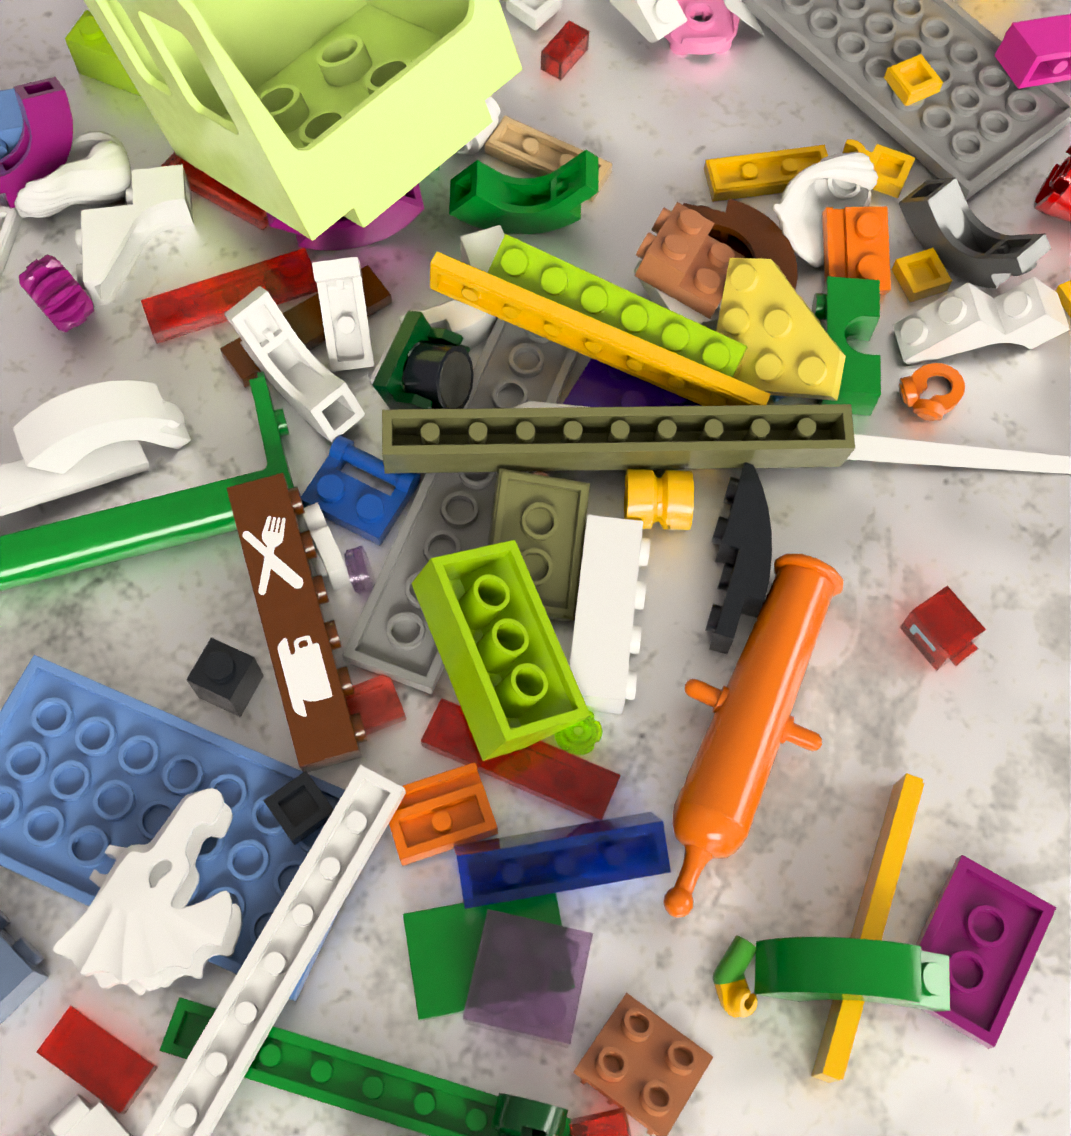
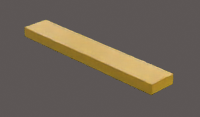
[811,773,924,1083]

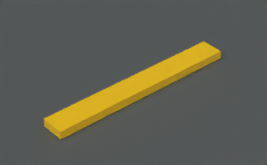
[430,252,771,406]

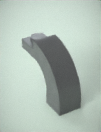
[898,177,1051,289]

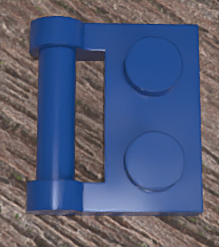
[301,435,421,546]

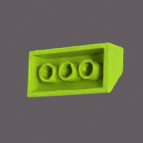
[411,540,590,761]

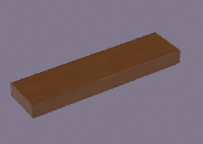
[220,265,392,387]

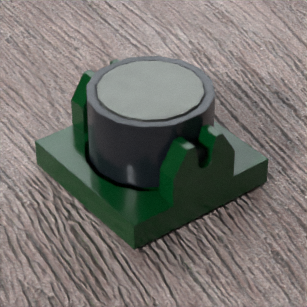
[372,311,474,410]

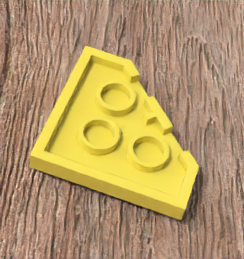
[716,258,846,401]

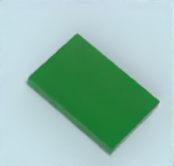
[403,886,574,1021]

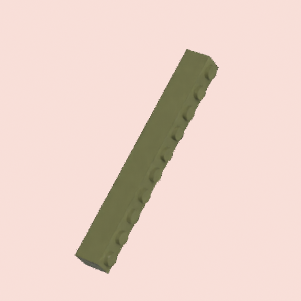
[382,404,855,474]

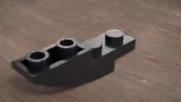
[705,463,772,654]

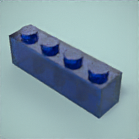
[454,812,671,909]

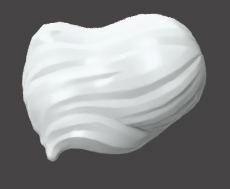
[14,131,132,218]
[772,152,878,268]

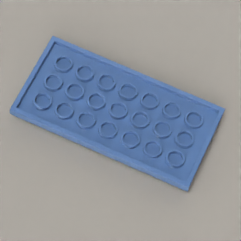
[0,655,345,1002]

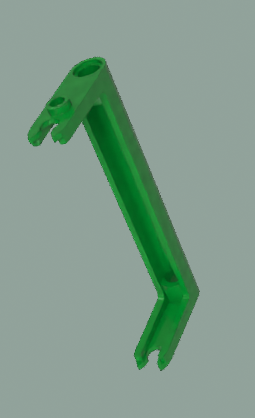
[0,371,294,591]

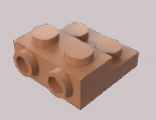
[634,202,745,319]

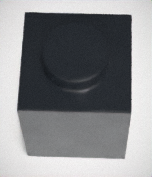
[186,637,264,717]

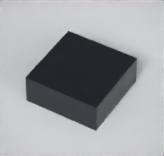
[263,771,334,845]

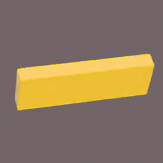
[704,145,828,202]

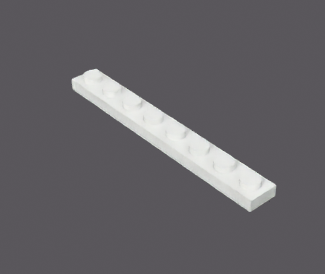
[142,765,406,1136]

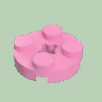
[664,0,740,55]

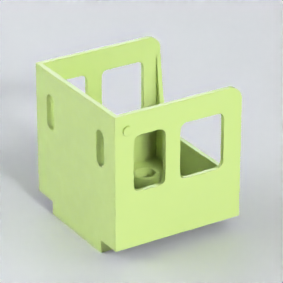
[84,0,523,241]

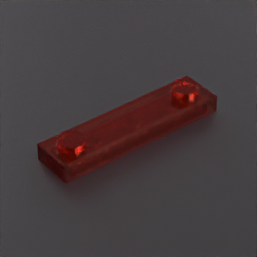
[141,248,318,344]
[421,698,621,824]

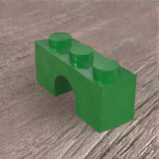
[812,276,881,416]

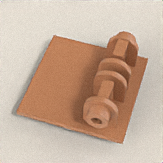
[573,993,713,1136]

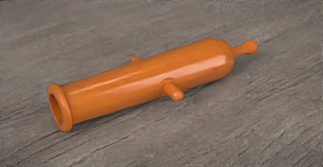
[663,554,844,918]

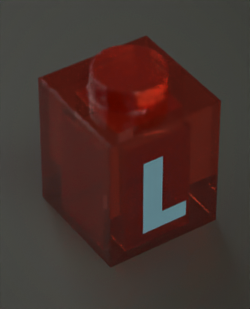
[899,585,986,671]

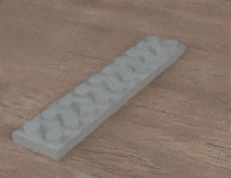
[342,318,579,694]

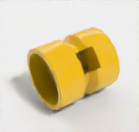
[624,469,694,530]

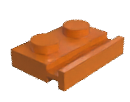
[822,206,891,295]
[389,762,498,866]

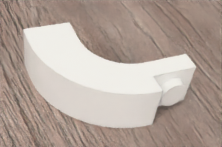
[399,225,505,352]
[224,286,366,443]
[13,380,191,474]

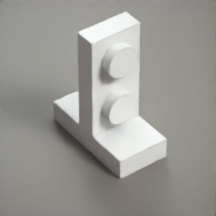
[312,257,375,372]

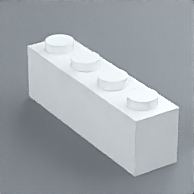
[569,515,650,714]

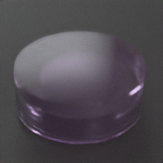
[344,545,375,595]

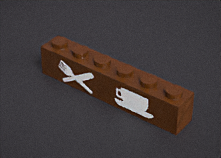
[226,473,368,773]

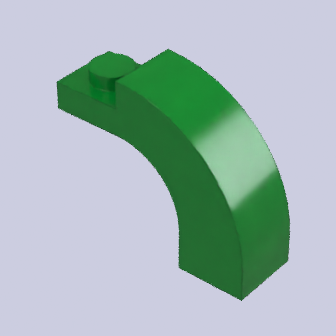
[449,150,599,234]
[754,937,950,1012]

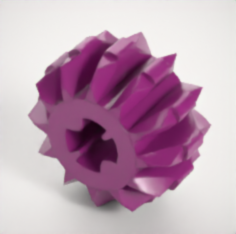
[19,254,94,332]

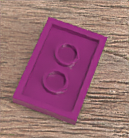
[916,855,1057,1049]

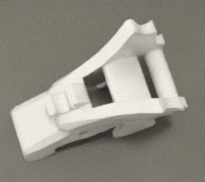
[53,788,242,995]

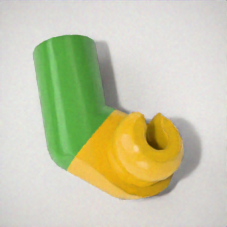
[713,935,758,1017]

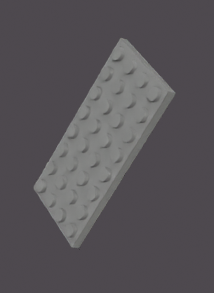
[742,0,1071,200]

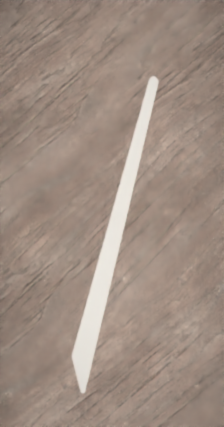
[513,401,1071,474]

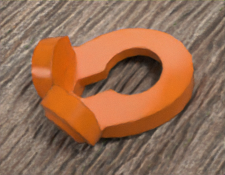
[898,363,965,421]

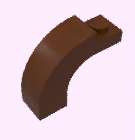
[683,199,798,290]

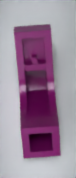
[0,77,73,209]
[267,183,424,251]

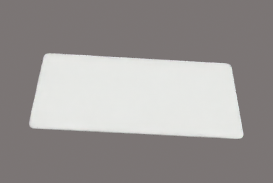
[723,0,763,35]

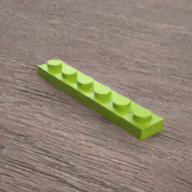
[487,234,747,378]

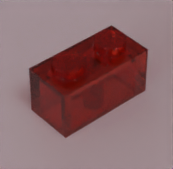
[541,20,589,80]

